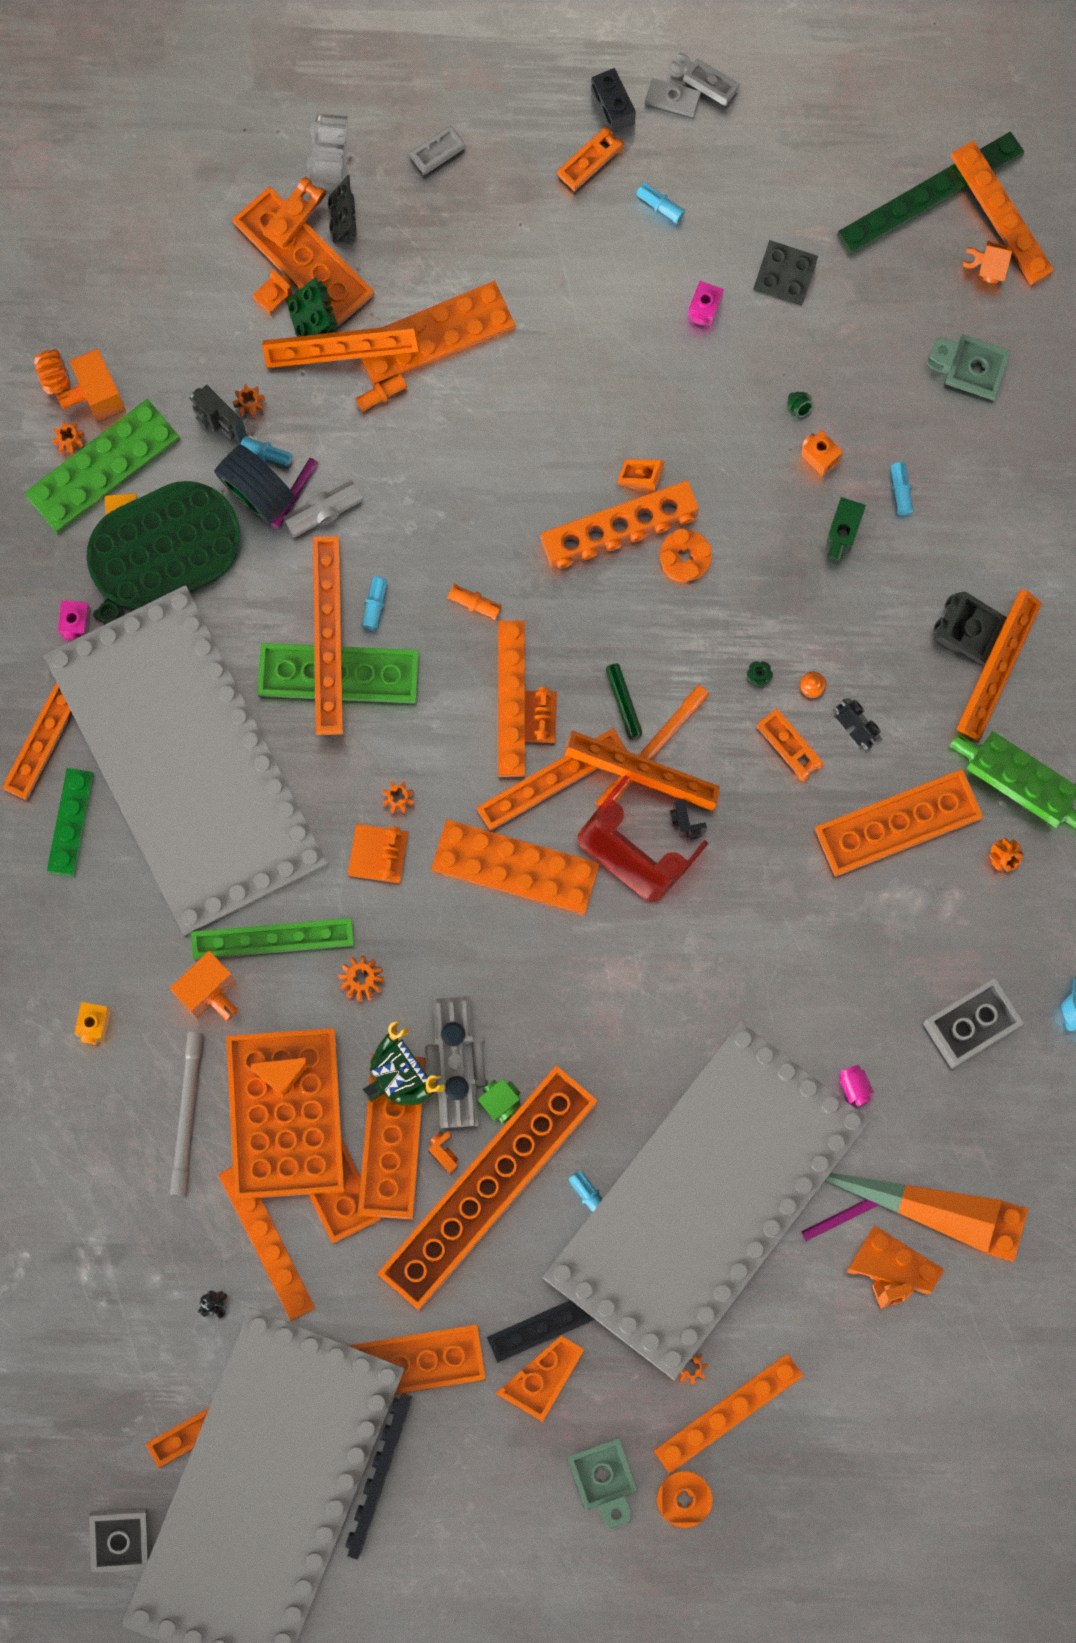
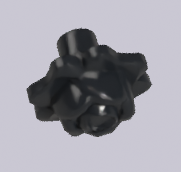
[198,1290,227,1319]

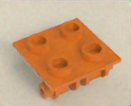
[525,687,557,743]
[347,824,409,884]

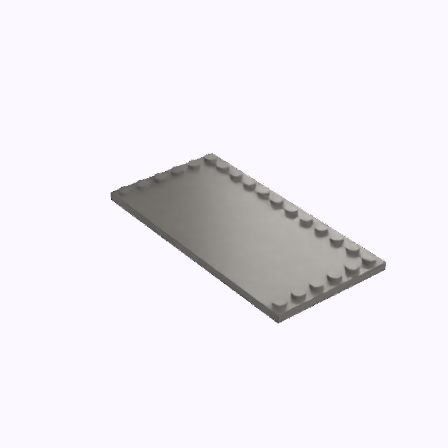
[43,585,328,937]
[542,1022,870,1380]
[122,1307,405,1643]

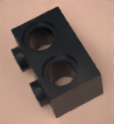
[591,68,636,133]

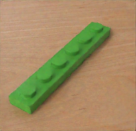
[191,918,354,960]

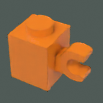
[963,241,1012,283]

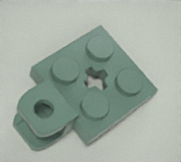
[927,334,1011,401]
[567,1438,638,1529]

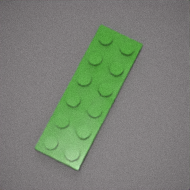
[24,398,181,534]
[257,643,419,704]

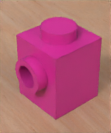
[688,281,724,326]
[58,600,91,642]

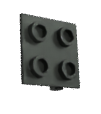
[328,175,357,243]
[753,240,818,305]

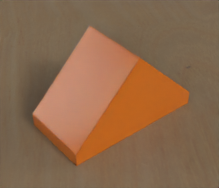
[617,459,665,494]
[251,1058,308,1097]

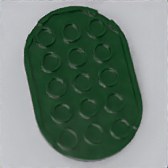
[87,481,240,609]

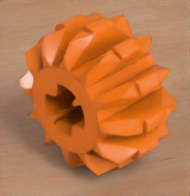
[34,349,70,395]
[338,955,385,1002]

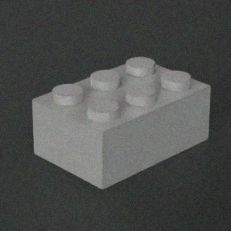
[923,978,1025,1069]

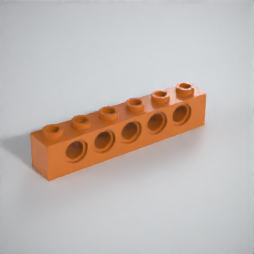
[540,480,699,569]

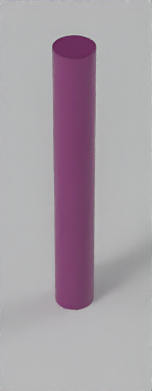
[270,458,318,529]
[801,1199,879,1241]

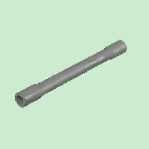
[170,1032,204,1196]

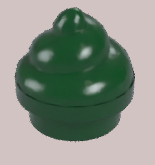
[787,392,813,418]

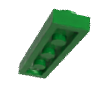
[47,768,94,877]

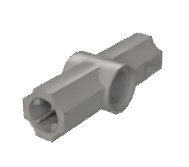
[283,480,363,538]

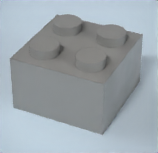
[89,1508,148,1573]

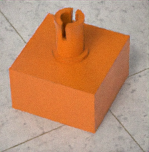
[56,348,126,423]
[169,951,239,1022]

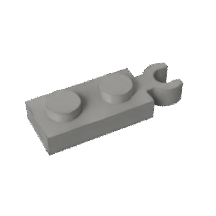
[670,52,740,106]

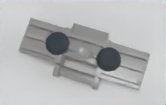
[425,996,488,1128]

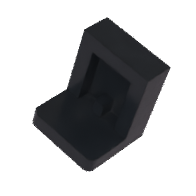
[670,800,707,840]

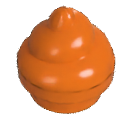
[800,671,827,698]

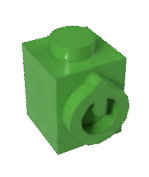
[477,1079,522,1124]

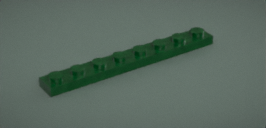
[837,131,1025,255]

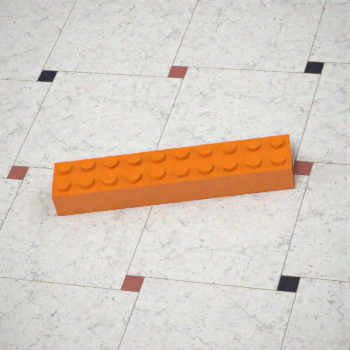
[377,1065,598,1312]

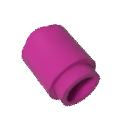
[839,1065,875,1107]

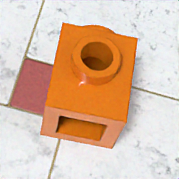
[801,430,843,477]

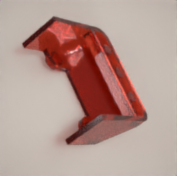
[577,775,709,902]

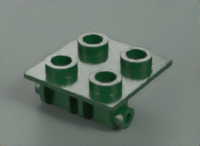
[286,277,337,337]

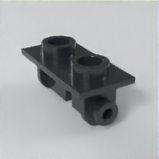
[833,698,882,751]

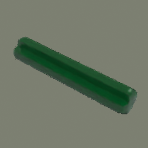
[606,663,642,739]

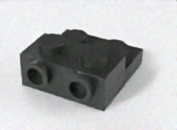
[189,384,247,443]
[933,591,1007,664]

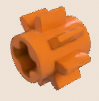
[233,384,266,418]
[52,421,85,455]
[382,781,414,814]
[989,838,1024,872]
[680,1353,708,1385]

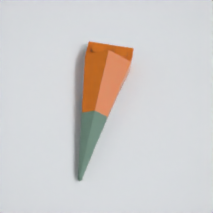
[825,1173,1029,1262]

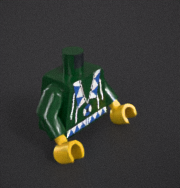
[362,1021,445,1106]

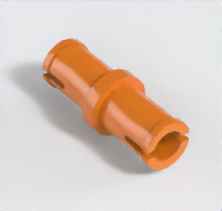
[355,373,408,412]
[447,583,502,620]

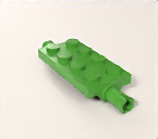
[949,731,1076,829]

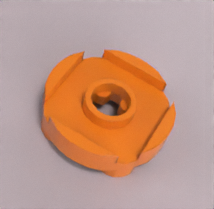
[660,529,712,583]
[657,1471,713,1528]

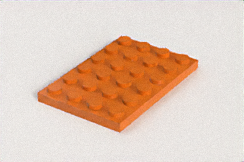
[226,1028,345,1200]

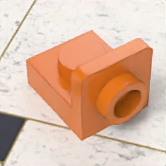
[252,269,293,316]
[428,1131,458,1176]
[872,1280,914,1309]

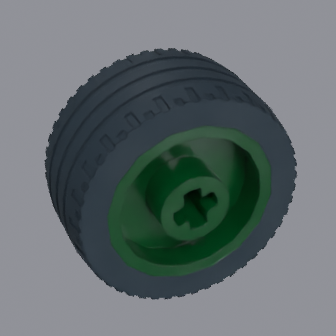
[214,444,295,524]

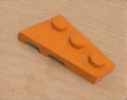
[846,1225,944,1295]
[495,1336,585,1422]

